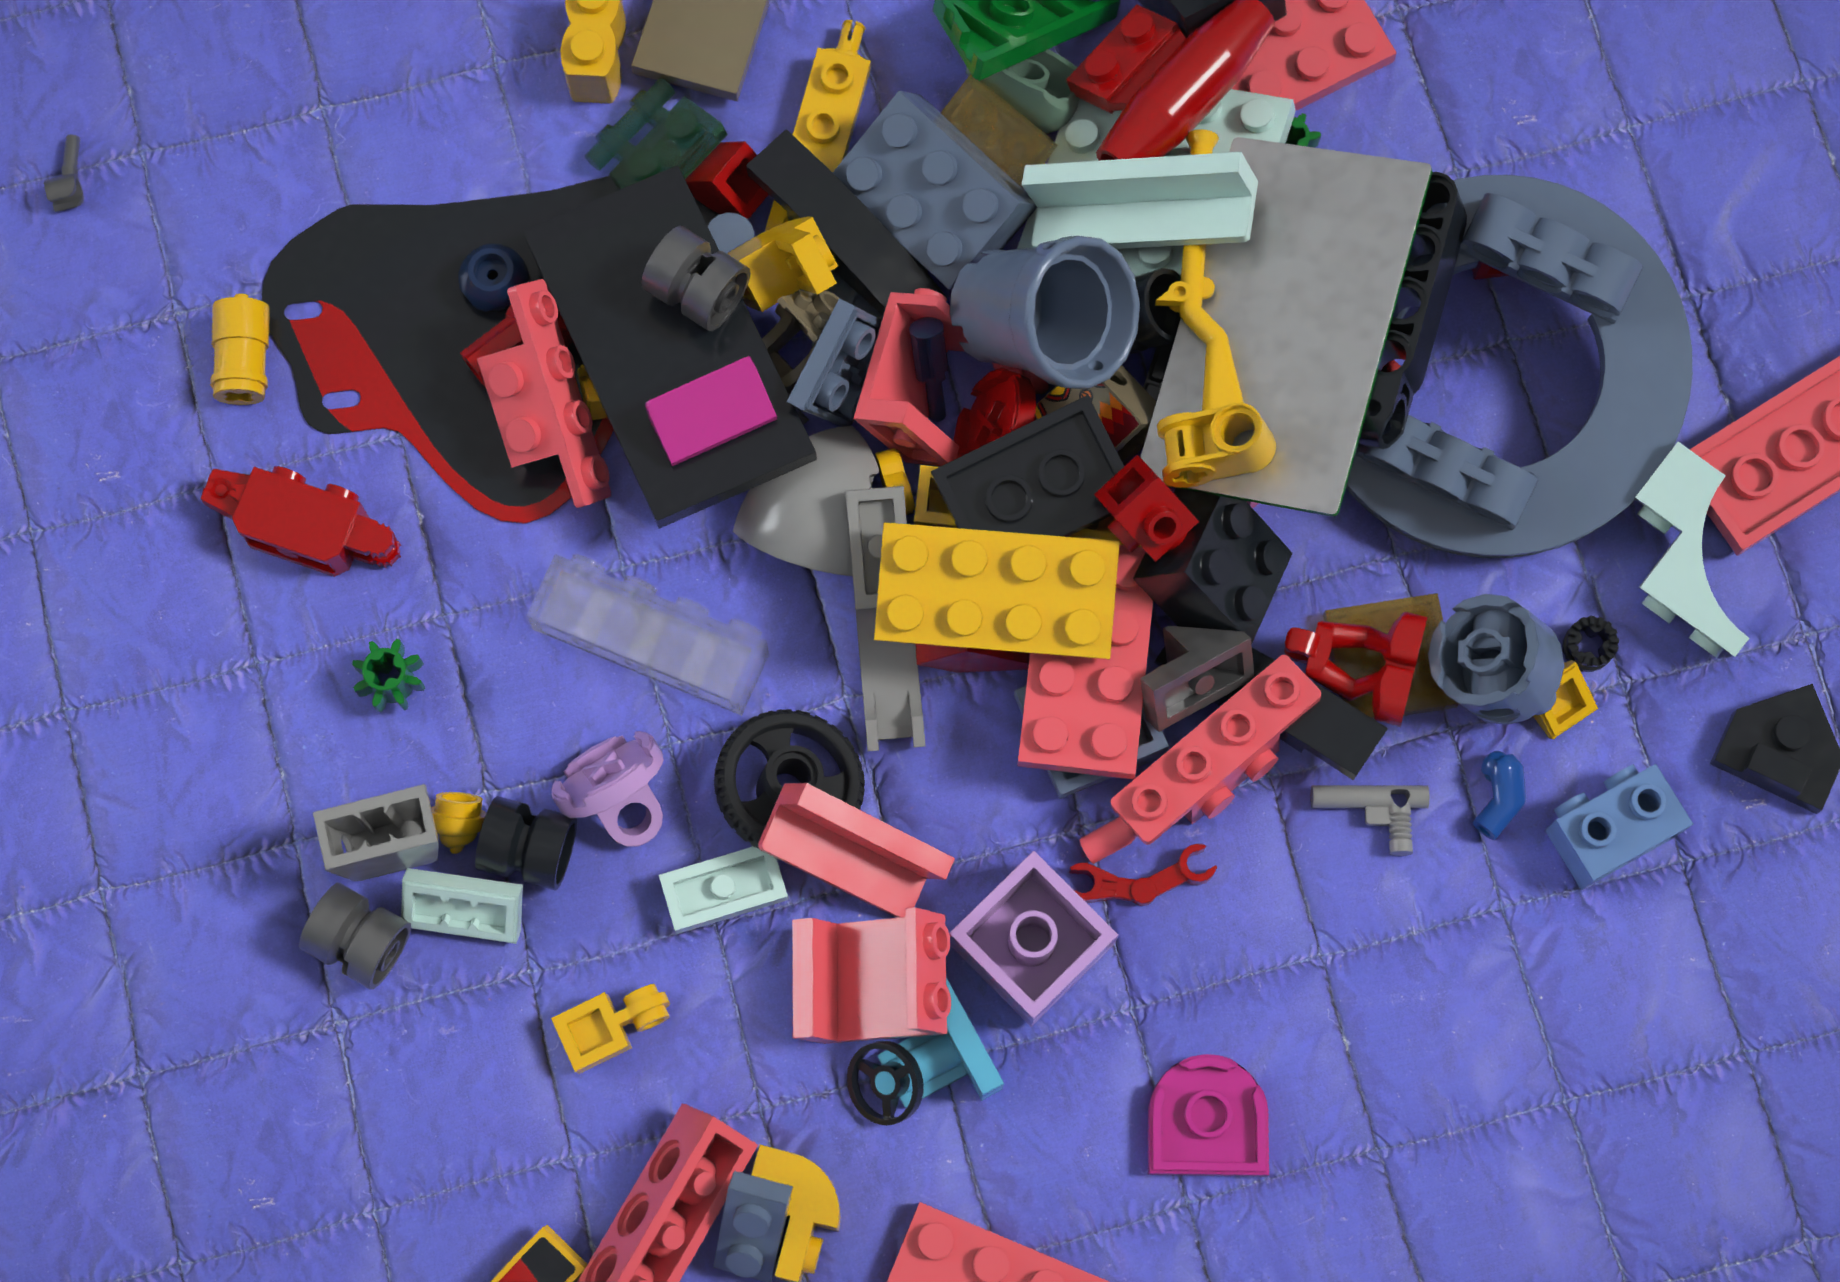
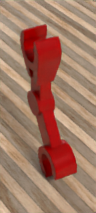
[1069,844,1217,906]

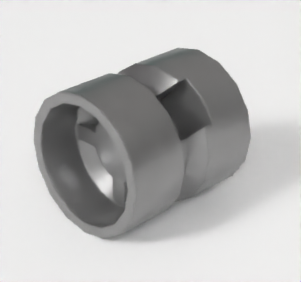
[641,225,751,331]
[299,883,411,989]

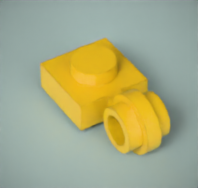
[551,984,670,1074]

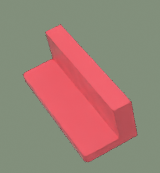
[758,783,955,918]

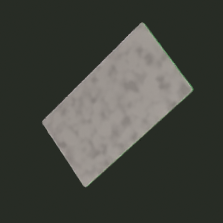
[1140,137,1432,517]

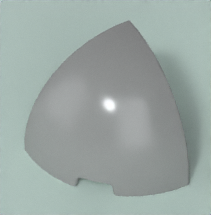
[733,426,879,576]

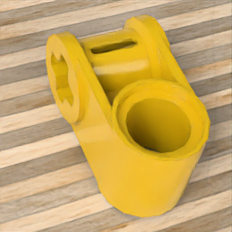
[1157,403,1276,488]

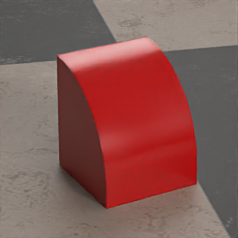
[683,141,769,220]

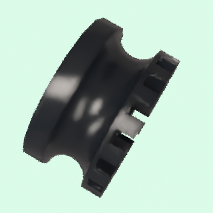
[1562,616,1619,672]

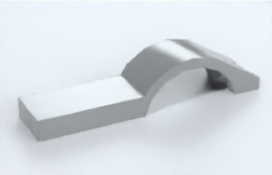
[845,486,925,751]

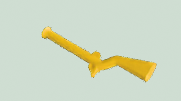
[1156,129,1244,411]

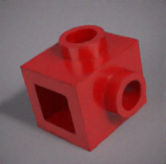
[1094,455,1199,562]

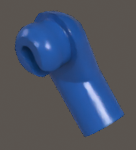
[1472,751,1526,840]

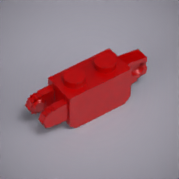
[201,466,401,577]

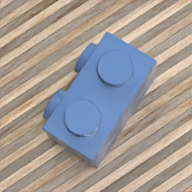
[1545,764,1693,890]

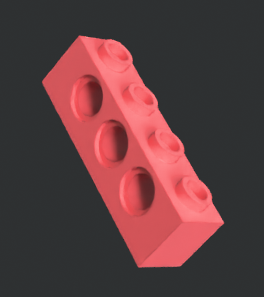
[578,1103,758,1282]

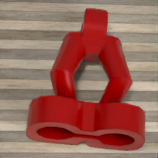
[1284,612,1428,727]

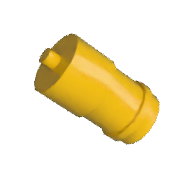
[210,294,270,405]

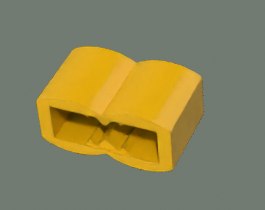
[561,0,626,104]

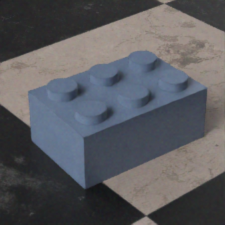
[833,91,1037,289]

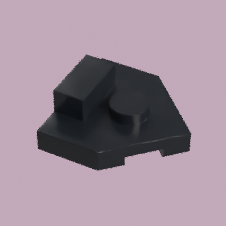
[1710,684,1840,814]

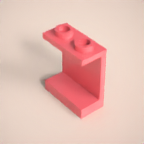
[853,288,968,466]
[792,907,951,1044]

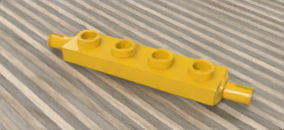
[765,20,871,231]

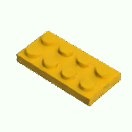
[874,522,1120,660]

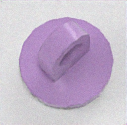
[551,731,664,846]

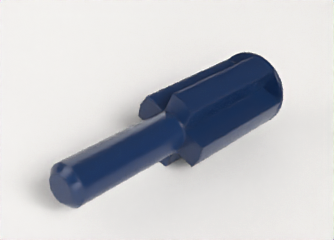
[909,317,949,422]

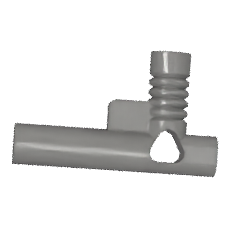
[1310,785,1430,856]

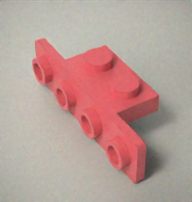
[477,279,611,508]
[1111,655,1321,845]

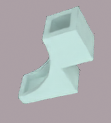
[1635,442,1749,658]

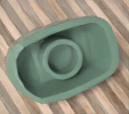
[965,49,1079,135]

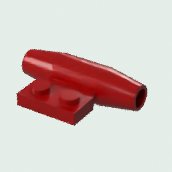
[1066,0,1275,161]

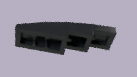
[746,129,947,316]
[1154,647,1388,780]

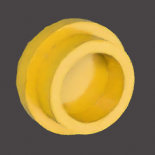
[431,792,486,854]

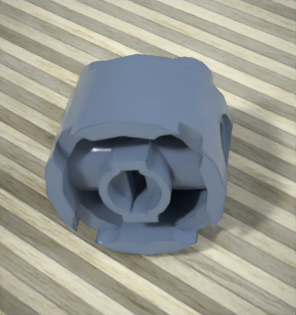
[1428,594,1564,725]

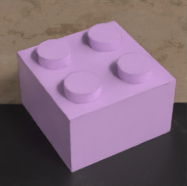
[949,851,1118,1027]

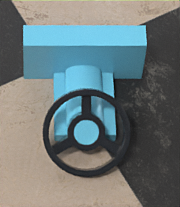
[847,978,1004,1125]

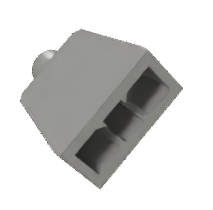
[313,784,439,881]

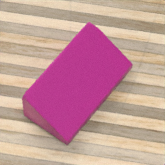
[645,356,777,467]

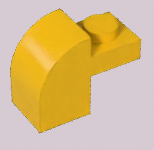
[727,217,838,312]
[751,1145,841,1282]

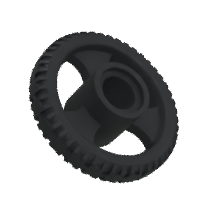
[714,709,865,849]

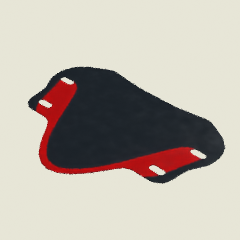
[262,171,720,523]

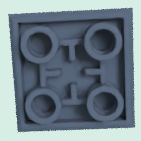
[787,298,882,427]

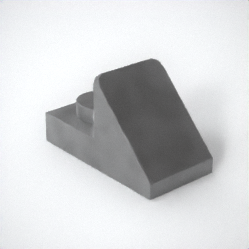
[1140,626,1255,732]

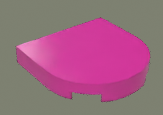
[1148,1054,1269,1177]

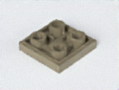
[631,0,769,102]

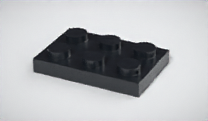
[931,395,1124,537]

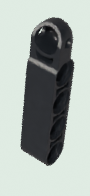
[1359,172,1467,449]

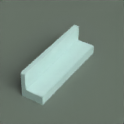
[1022,152,1258,249]

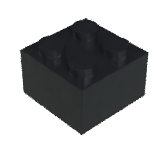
[1133,488,1293,644]

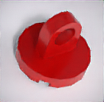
[953,368,1037,459]

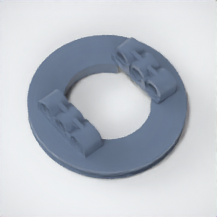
[1346,175,1693,558]

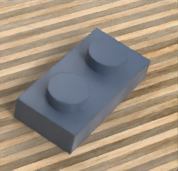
[713,1171,793,1282]

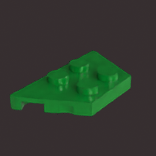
[932,0,1121,81]

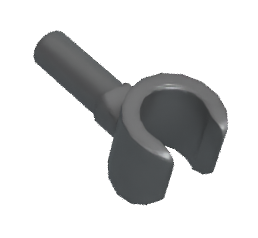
[44,135,84,212]

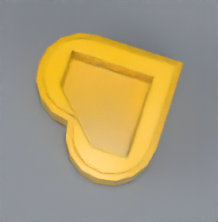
[875,448,915,515]

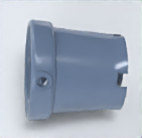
[950,236,1140,389]

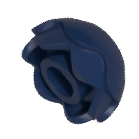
[458,243,529,311]

